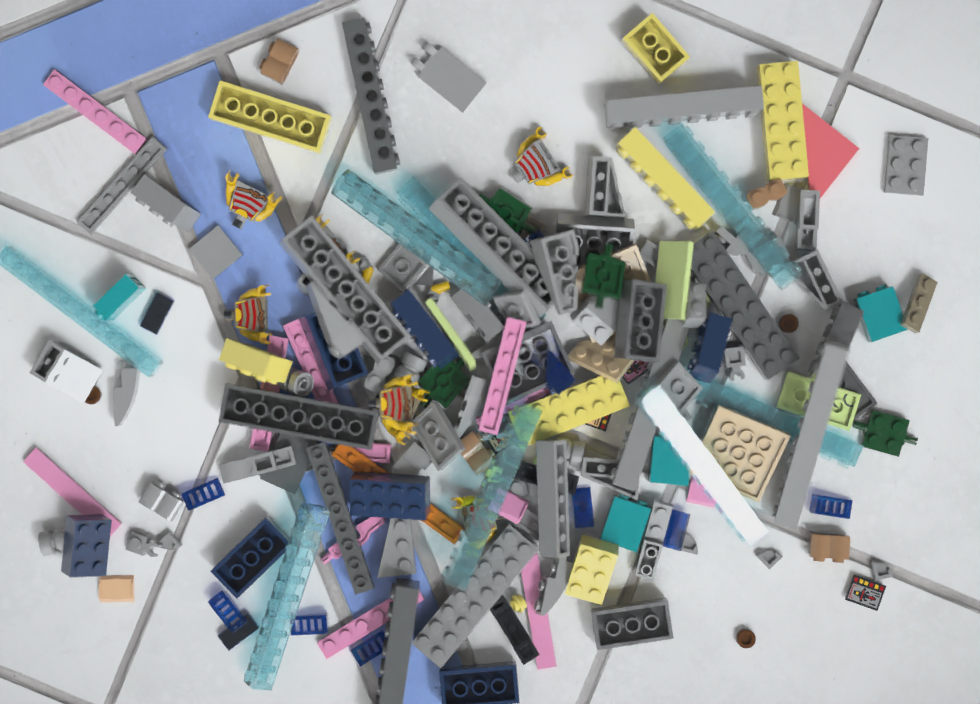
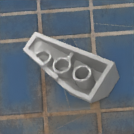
[530,230,579,315]
[306,281,367,359]
[454,375,491,438]

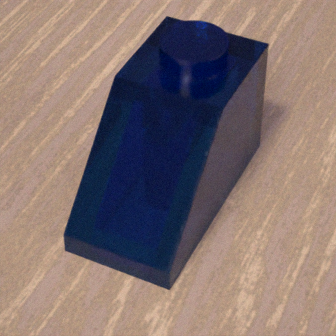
[545,350,576,395]
[572,487,594,529]

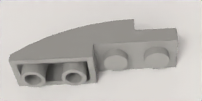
[219,446,297,484]
[635,500,673,580]
[534,542,573,616]

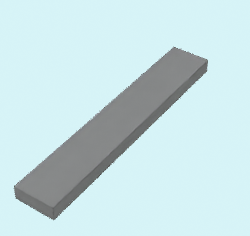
[76,136,168,235]

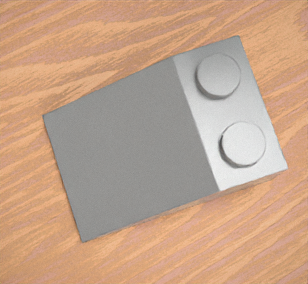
[570,294,620,346]

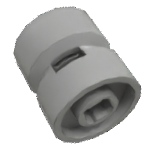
[394,351,427,386]
[278,367,314,397]
[558,437,585,467]
[38,527,65,556]

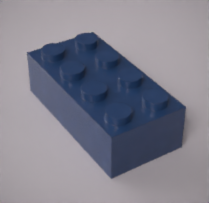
[390,290,459,369]
[299,312,369,391]
[349,471,430,521]
[210,516,295,599]
[439,661,520,704]

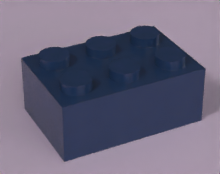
[687,312,733,383]
[61,514,112,578]

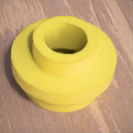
[510,594,527,613]

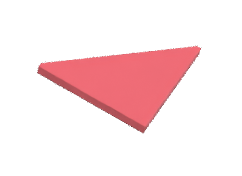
[802,104,860,198]

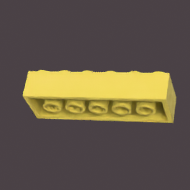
[756,61,809,182]
[208,81,332,154]
[616,127,715,230]
[508,376,630,448]

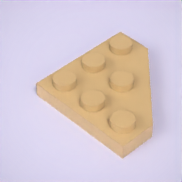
[568,334,634,383]

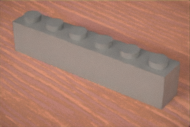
[536,439,570,558]

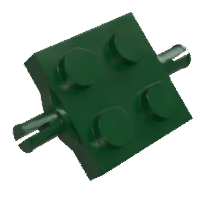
[479,187,536,235]
[581,244,626,309]
[417,358,471,409]
[852,409,918,457]

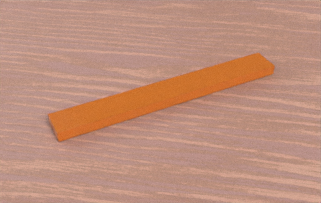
[331,444,465,545]

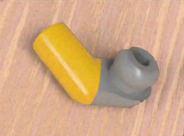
[356,257,374,284]
[427,281,451,304]

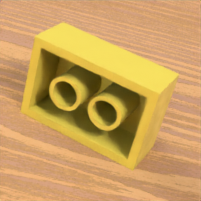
[621,13,690,85]
[219,338,293,384]
[565,534,619,605]

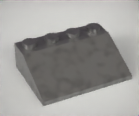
[556,213,635,267]
[481,321,575,405]

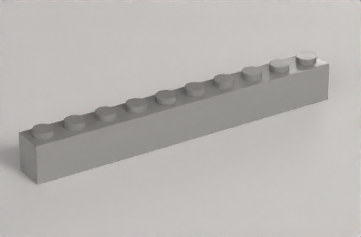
[610,319,689,491]
[772,339,850,530]

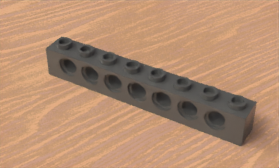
[342,17,400,175]
[306,442,375,595]

